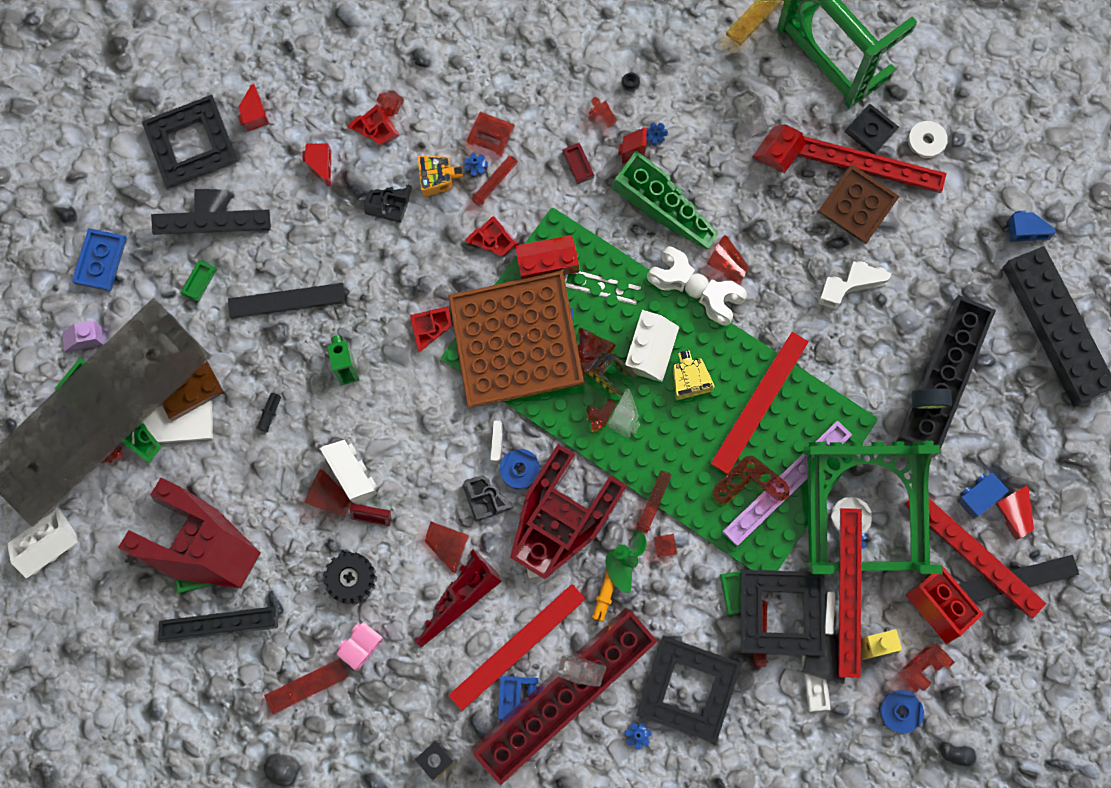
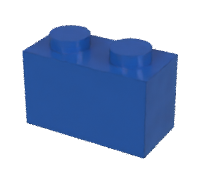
[957,472,1009,520]

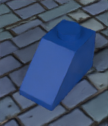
[1008,210,1056,242]

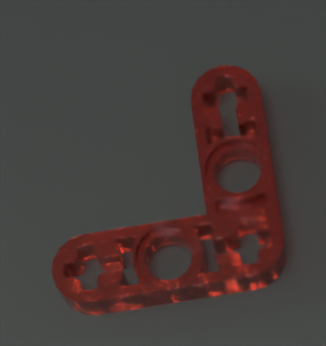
[713,456,790,505]

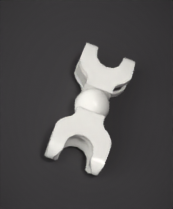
[647,246,747,326]

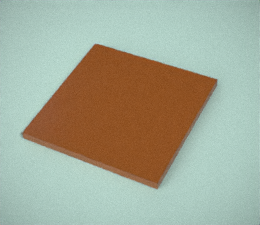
[448,270,585,409]

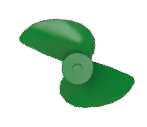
[605,530,647,594]

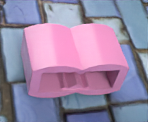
[336,622,384,671]

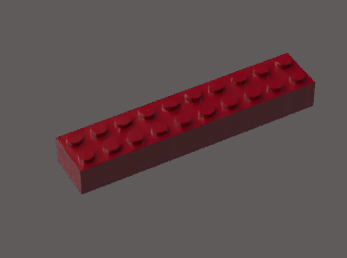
[470,608,658,786]

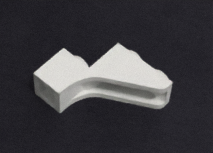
[818,261,892,310]

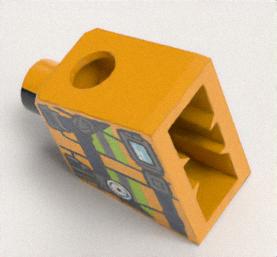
[418,156,463,197]

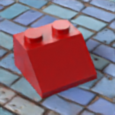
[753,125,806,174]

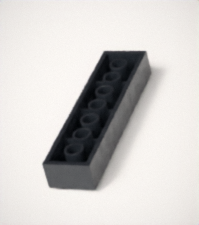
[1002,246,1111,407]
[896,295,996,458]

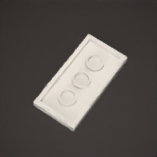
[132,400,213,444]

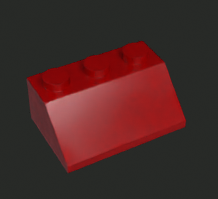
[515,235,579,279]
[905,565,984,644]

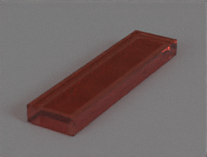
[264,658,349,715]

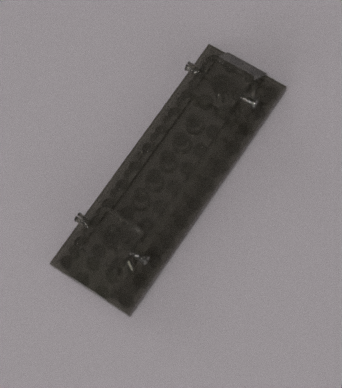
[0,298,212,527]

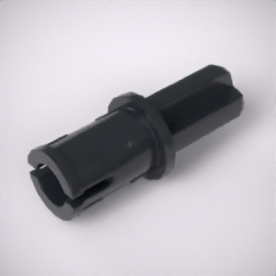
[256,393,281,433]

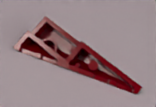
[414,549,502,647]

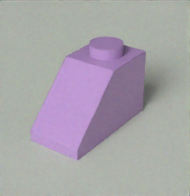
[62,320,104,352]

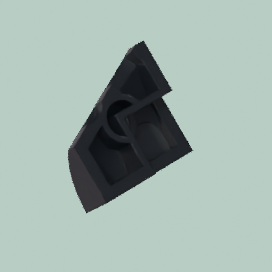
[363,184,412,222]
[194,189,235,212]
[462,475,514,522]

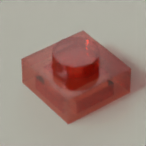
[653,534,677,558]

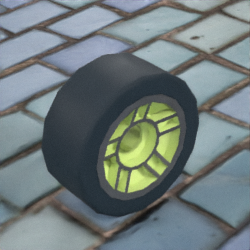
[911,389,952,409]

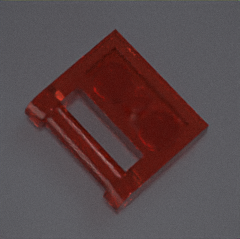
[467,112,515,157]

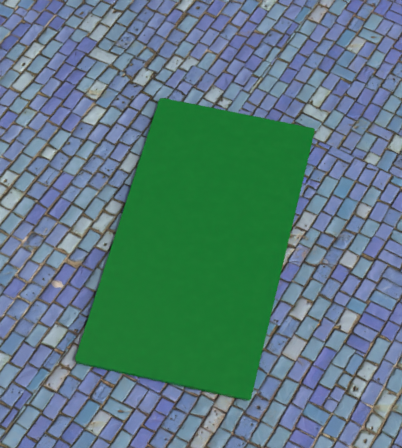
[441,208,877,571]

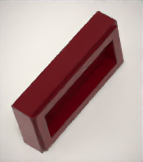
[562,142,594,184]
[349,503,392,526]

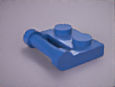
[498,676,538,719]

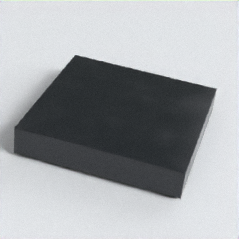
[845,104,899,154]
[802,635,845,684]

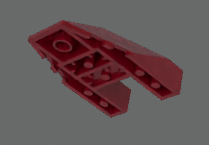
[510,444,627,579]
[118,478,261,589]

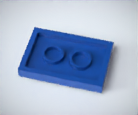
[72,228,127,291]

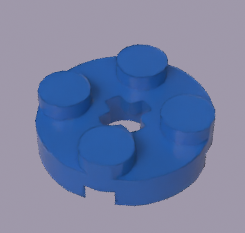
[500,449,540,490]
[880,690,924,733]

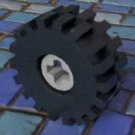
[323,552,377,605]

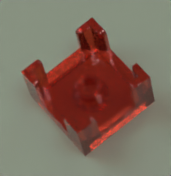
[898,643,955,692]

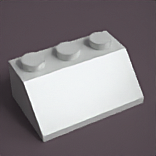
[625,310,679,382]
[320,440,377,505]
[7,508,78,579]

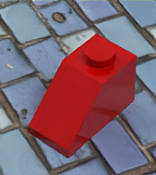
[238,84,269,131]
[618,128,647,163]
[302,143,332,186]

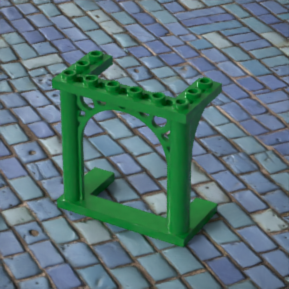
[777,0,917,109]
[804,441,942,574]

